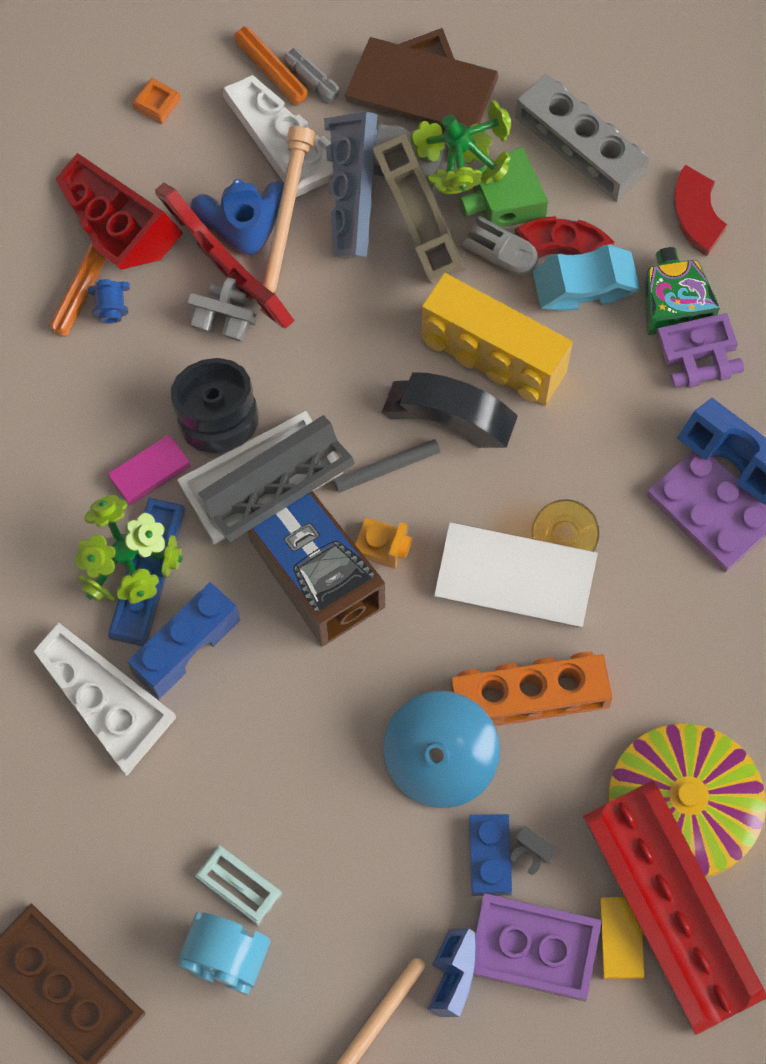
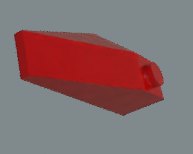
[55,153,183,270]

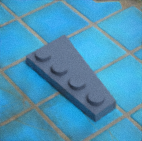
[324,112,378,258]

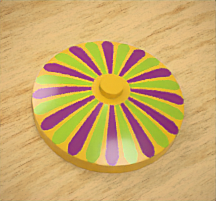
[607,723,766,878]

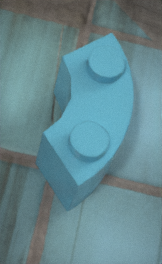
[532,245,640,311]

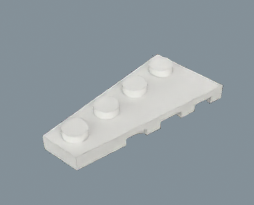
[223,75,334,197]

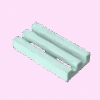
[195,845,282,926]

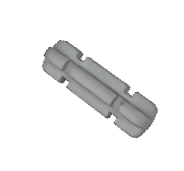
[284,48,339,103]

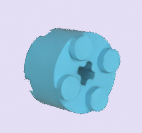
[177,912,271,995]

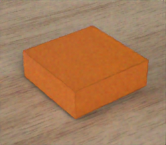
[132,77,181,124]

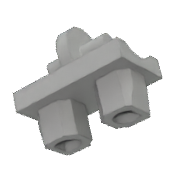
[188,278,258,341]

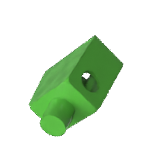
[459,146,548,227]

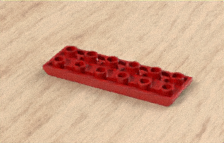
[582,780,766,1035]

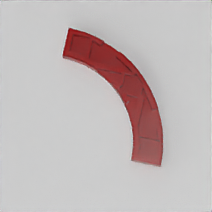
[155,182,295,329]

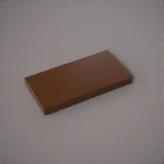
[345,37,499,128]
[0,903,146,1064]

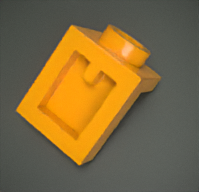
[355,517,412,569]

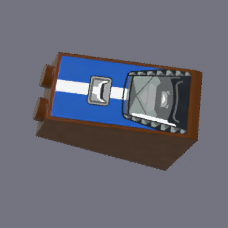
[248,491,385,647]

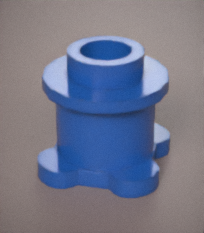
[88,279,130,324]

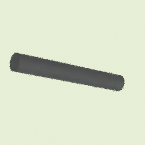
[333,439,440,493]

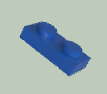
[469,814,512,896]

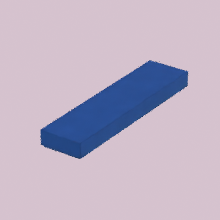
[108,497,185,646]

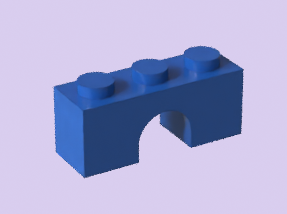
[677,398,766,505]
[127,582,240,699]

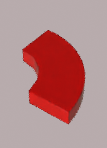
[673,165,727,256]
[515,216,614,258]

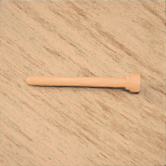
[263,126,316,293]
[336,958,425,1064]

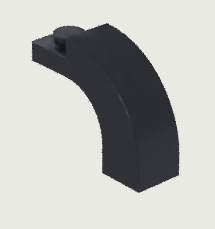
[382,372,518,448]

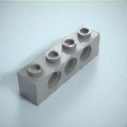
[515,74,649,202]

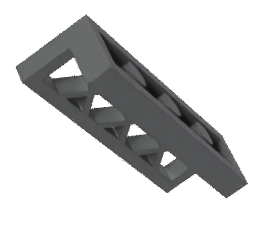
[198,415,355,543]

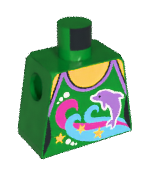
[645,247,720,335]

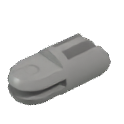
[461,216,538,276]

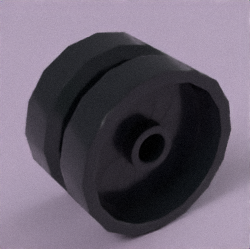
[171,358,259,453]

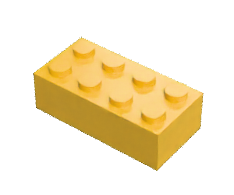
[421,273,573,406]

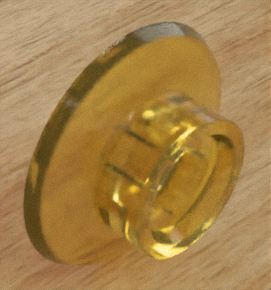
[532,499,599,552]

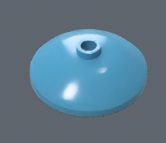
[383,691,500,808]

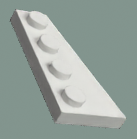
[34,623,176,777]

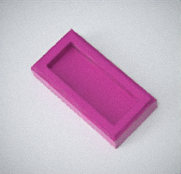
[108,434,191,506]

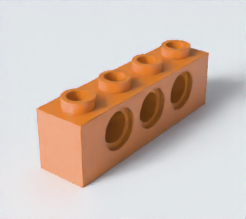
[451,651,613,726]

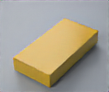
[599,897,645,980]

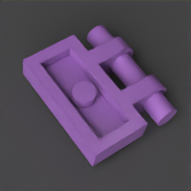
[656,313,744,388]

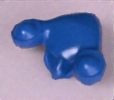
[190,179,284,256]

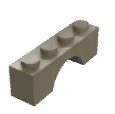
[372,133,465,284]

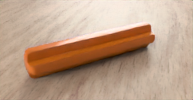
[234,26,308,105]
[49,242,106,336]

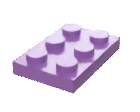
[646,451,766,573]
[473,893,602,1002]

